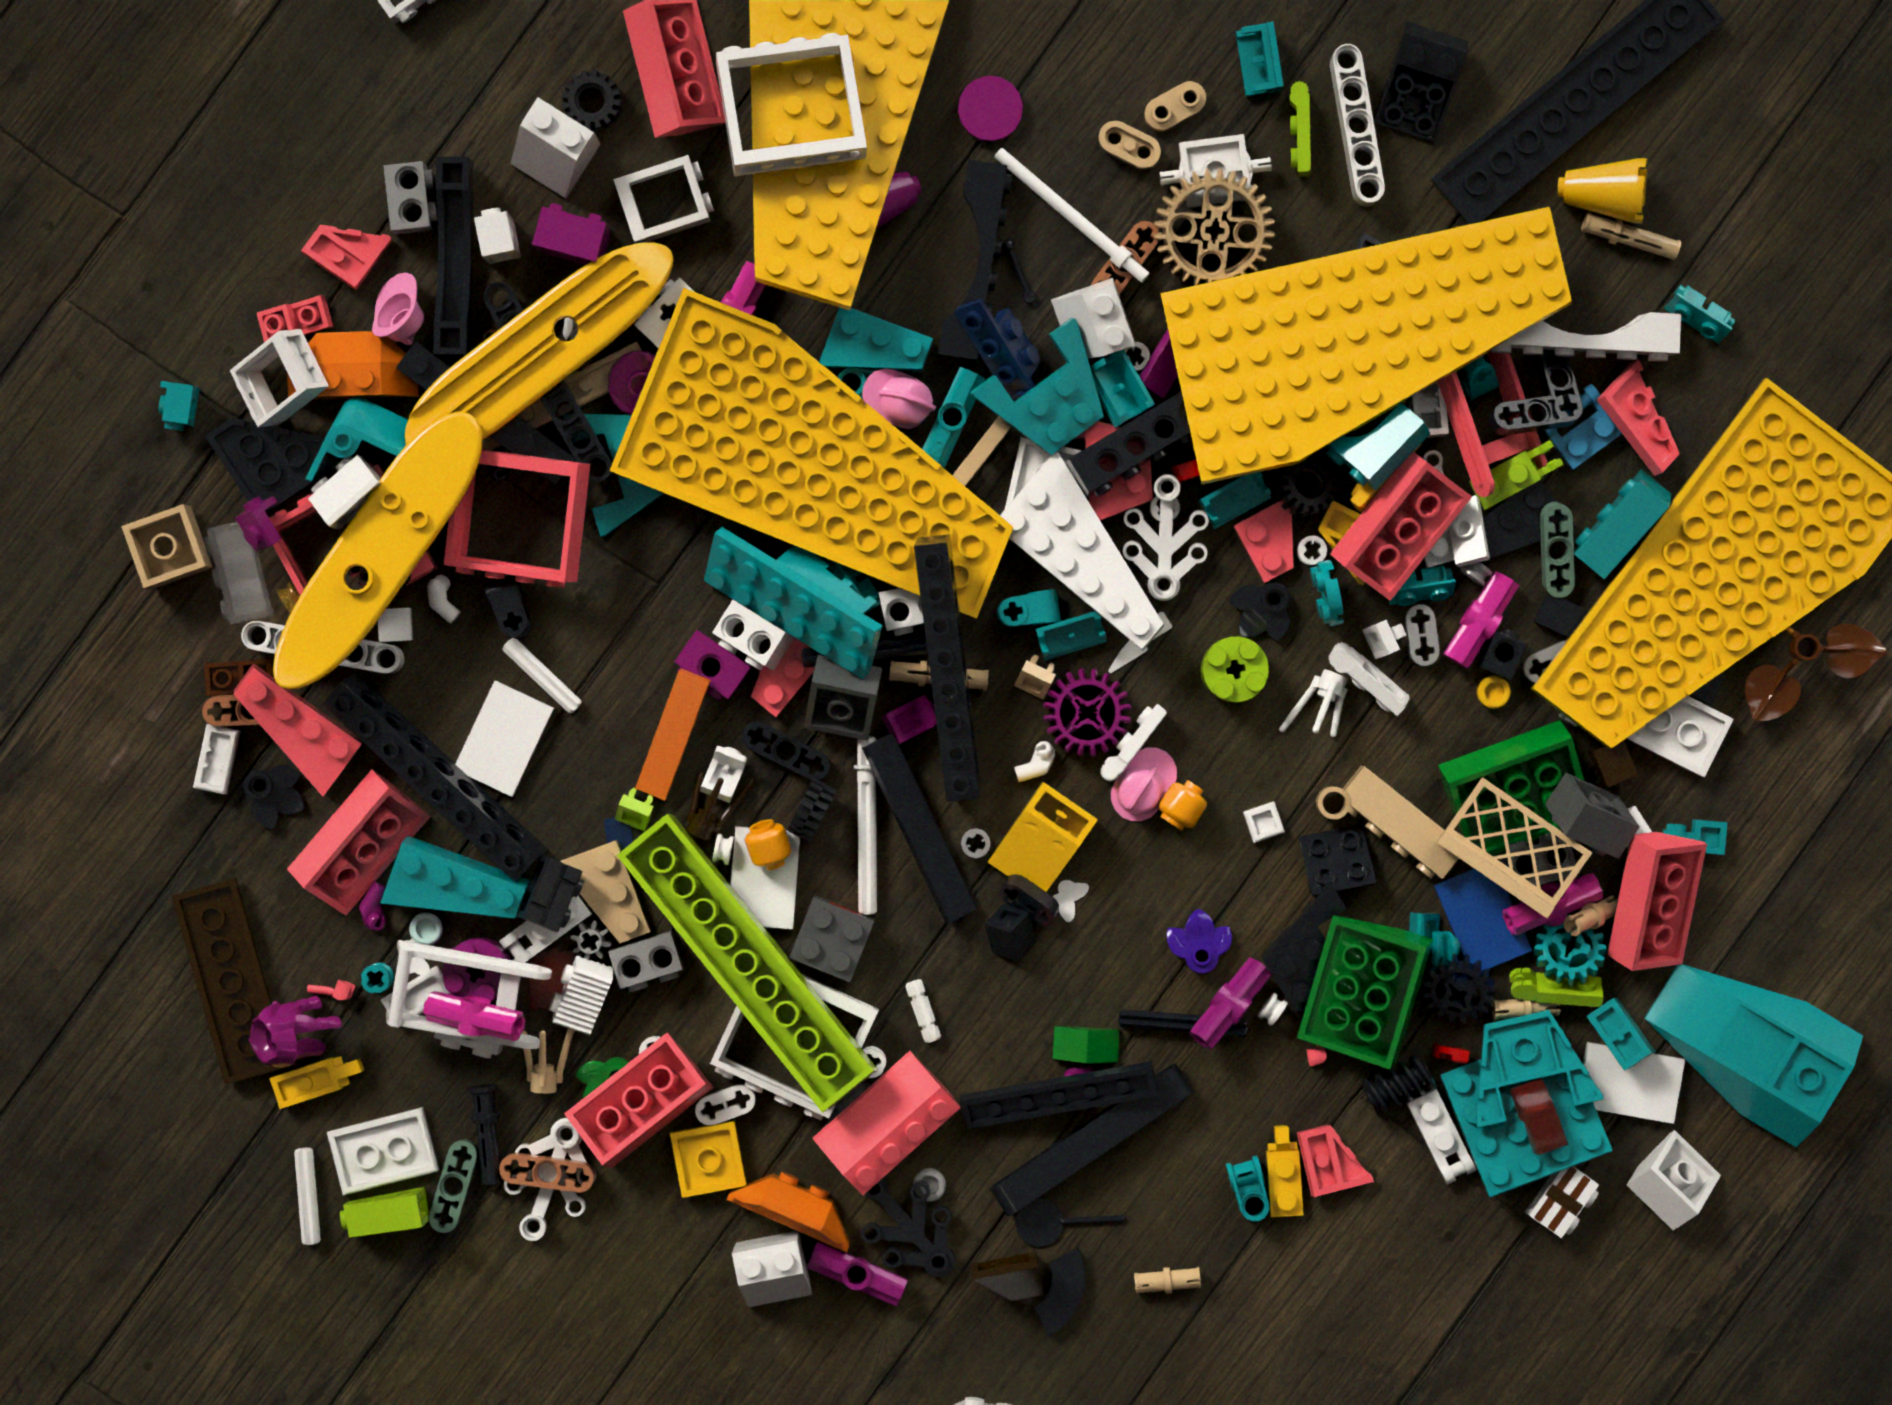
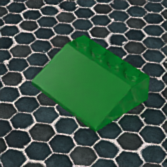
[1438,720,1584,855]
[1297,915,1434,1070]

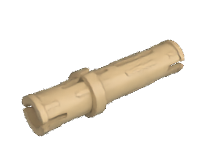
[1581,212,1681,261]
[889,660,989,691]

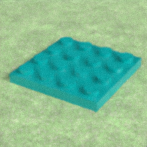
[1440,1028,1613,1198]

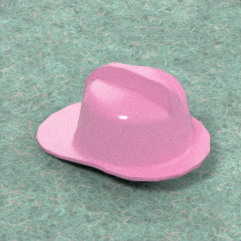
[372,272,424,345]
[862,368,936,429]
[1111,748,1177,821]

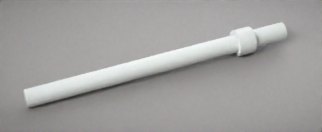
[994,148,1150,283]

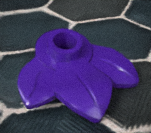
[1166,909,1232,974]

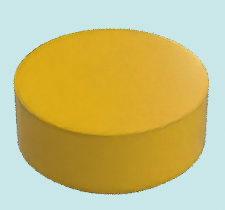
[1476,676,1511,708]

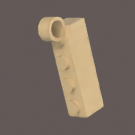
[1316,766,1459,879]

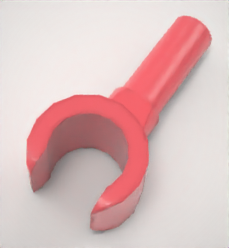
[307,979,355,1000]
[1306,1044,1327,1066]

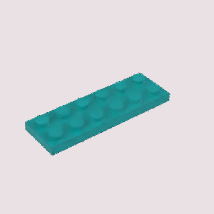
[704,527,882,680]

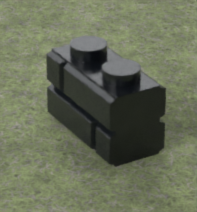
[516,855,584,932]

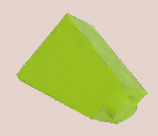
[340,1187,430,1238]

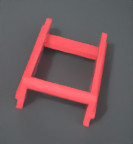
[1437,350,1547,497]

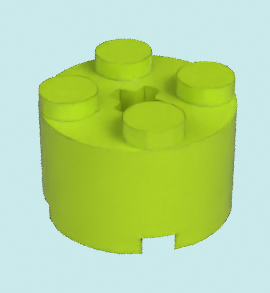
[1200,637,1269,702]

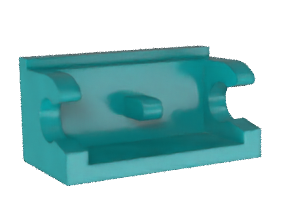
[1235,21,1284,97]
[1090,349,1155,428]
[1199,472,1272,529]
[1035,611,1107,661]
[1587,997,1656,1071]

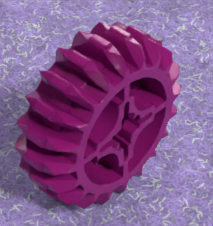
[1043,669,1131,756]

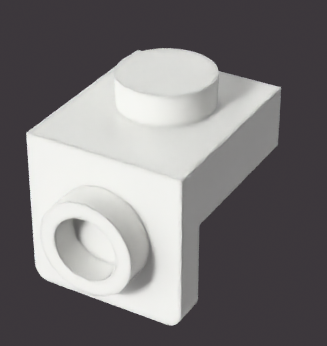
[700,746,747,803]

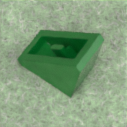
[1053,1026,1119,1063]

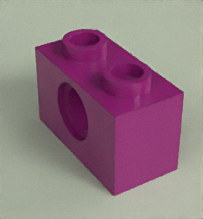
[675,630,752,701]

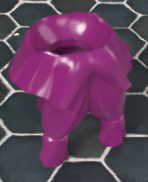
[249,996,342,1068]

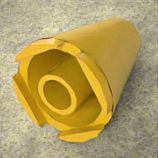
[1558,158,1647,224]

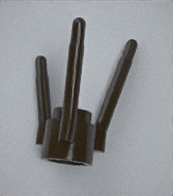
[686,772,755,841]

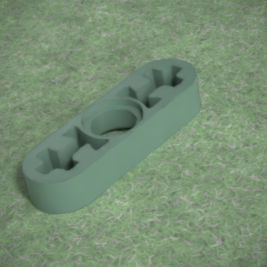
[1540,502,1575,598]
[429,1139,479,1233]

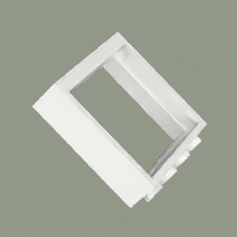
[716,33,867,176]
[710,974,879,1120]

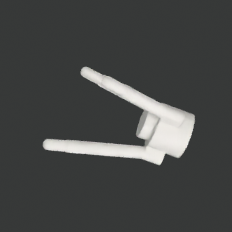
[1279,669,1348,737]

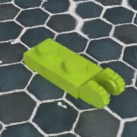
[1290,81,1311,177]
[1469,440,1564,510]
[1509,967,1604,1007]

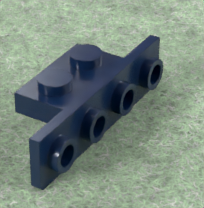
[954,298,1041,401]

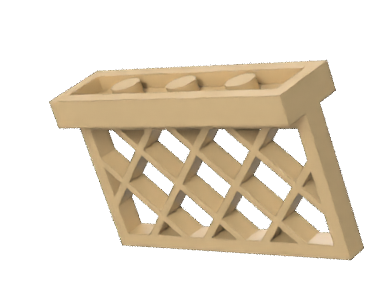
[1437,777,1592,918]

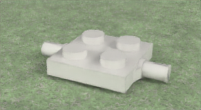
[1159,134,1272,209]

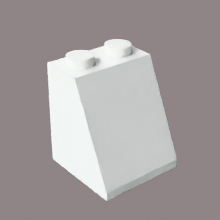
[510,97,601,199]
[732,1231,812,1307]

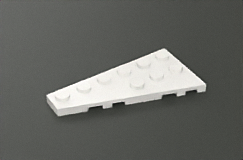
[1000,451,1164,651]

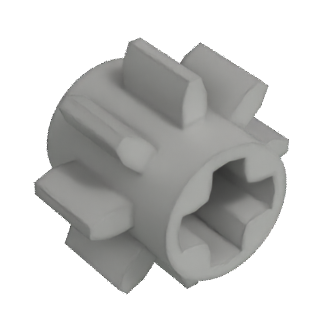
[570,920,612,960]

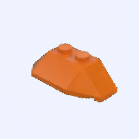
[287,331,419,400]
[727,1172,850,1253]

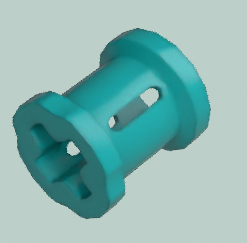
[361,962,395,993]

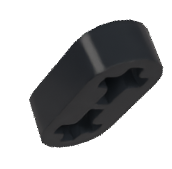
[999,874,1059,926]

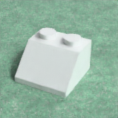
[1051,278,1135,359]
[308,454,381,530]
[1627,1130,1721,1230]

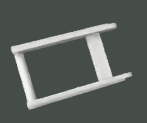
[386,940,552,1049]

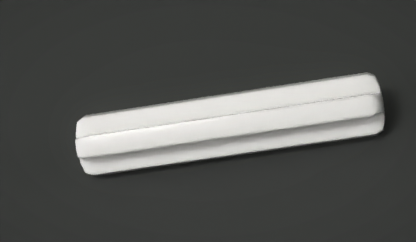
[502,638,582,714]
[294,1147,321,1245]

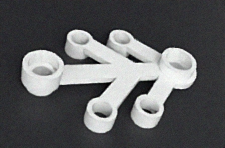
[1123,474,1209,601]
[504,1118,597,1241]

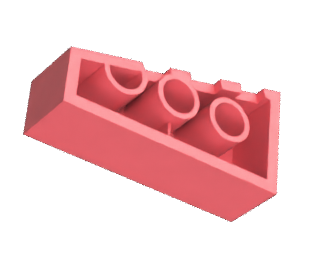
[234,663,362,796]

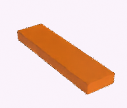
[635,668,711,801]

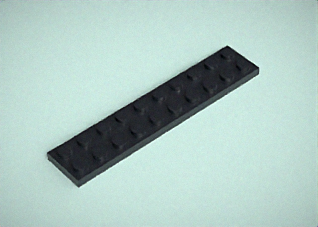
[1430,0,1724,225]

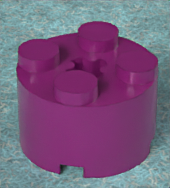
[443,937,510,1001]

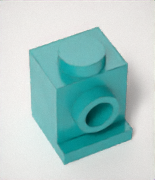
[158,381,200,431]

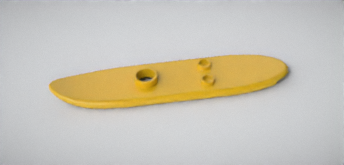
[405,242,674,445]
[273,412,482,689]

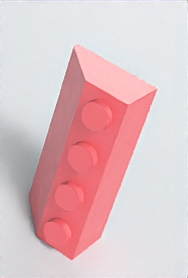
[623,0,726,138]
[1330,452,1472,601]
[287,769,431,916]
[1607,832,1707,971]
[564,1032,714,1169]
[813,1051,961,1195]

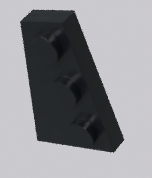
[1481,480,1577,562]

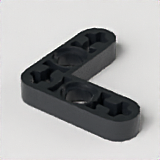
[1489,350,1583,435]

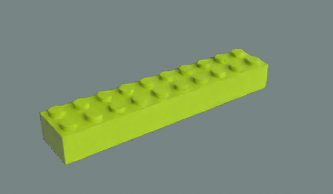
[617,814,878,1113]

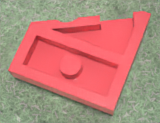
[301,224,392,290]
[1233,499,1294,583]
[1296,1125,1374,1197]

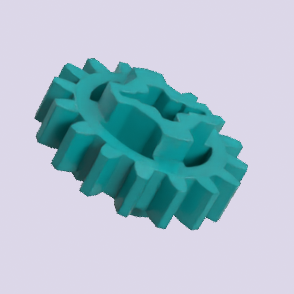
[1534,915,1606,986]

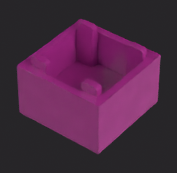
[532,203,612,265]

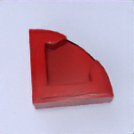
[1431,1043,1470,1064]

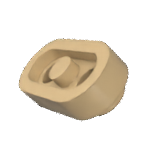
[1144,81,1206,131]
[1098,121,1161,169]

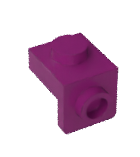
[235,496,281,551]
[881,695,937,744]

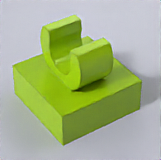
[615,788,654,832]

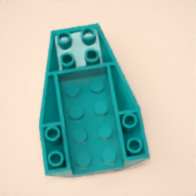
[1644,964,1863,1147]

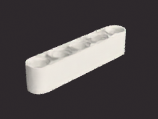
[1330,44,1385,207]
[241,621,404,673]

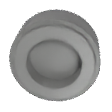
[913,1168,946,1202]

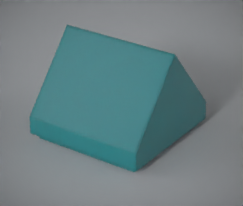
[1409,912,1440,939]

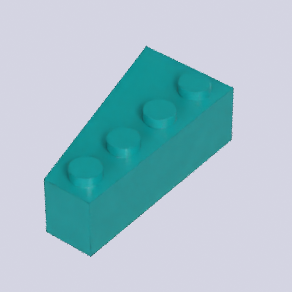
[380,836,531,918]

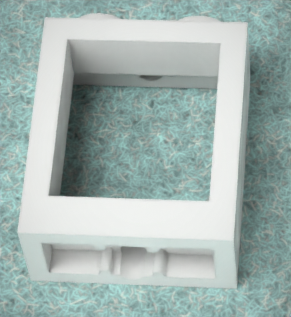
[613,155,714,244]
[230,329,329,428]

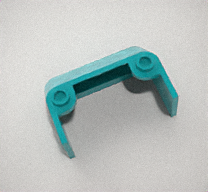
[305,397,408,483]

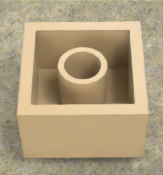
[121,504,213,590]

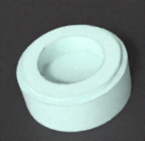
[409,913,443,945]

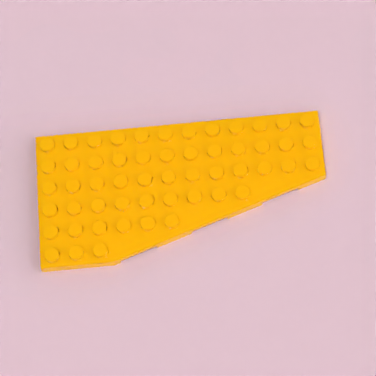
[749,0,950,311]
[1160,207,1572,484]
[609,288,1013,619]
[1531,378,1892,749]

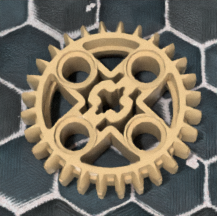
[1154,168,1275,286]

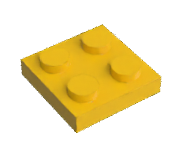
[670,1120,747,1198]

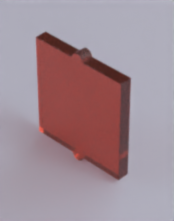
[528,948,583,1009]

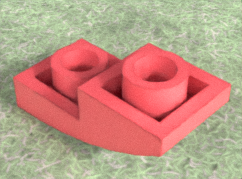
[256,295,333,342]

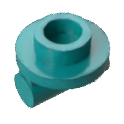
[1431,931,1460,966]

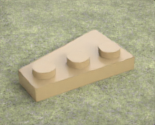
[560,840,651,943]

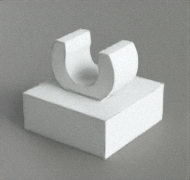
[1362,620,1406,660]

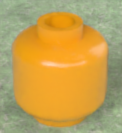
[1158,780,1207,831]
[744,819,792,871]

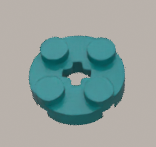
[1310,560,1344,626]

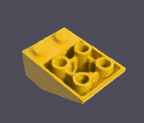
[988,782,1098,892]

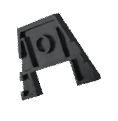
[1261,882,1347,1012]

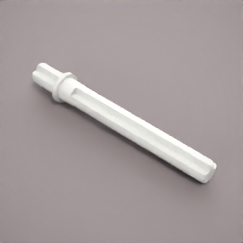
[854,736,877,915]

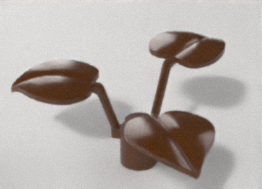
[1744,623,1887,721]

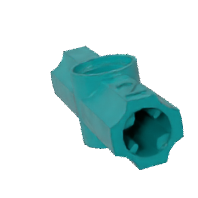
[922,367,985,468]

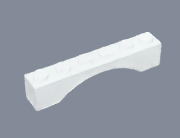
[1491,312,1681,361]

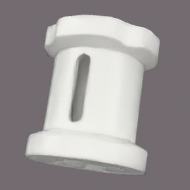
[862,1046,886,1078]

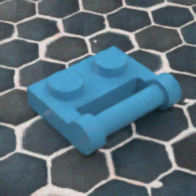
[1539,384,1622,470]

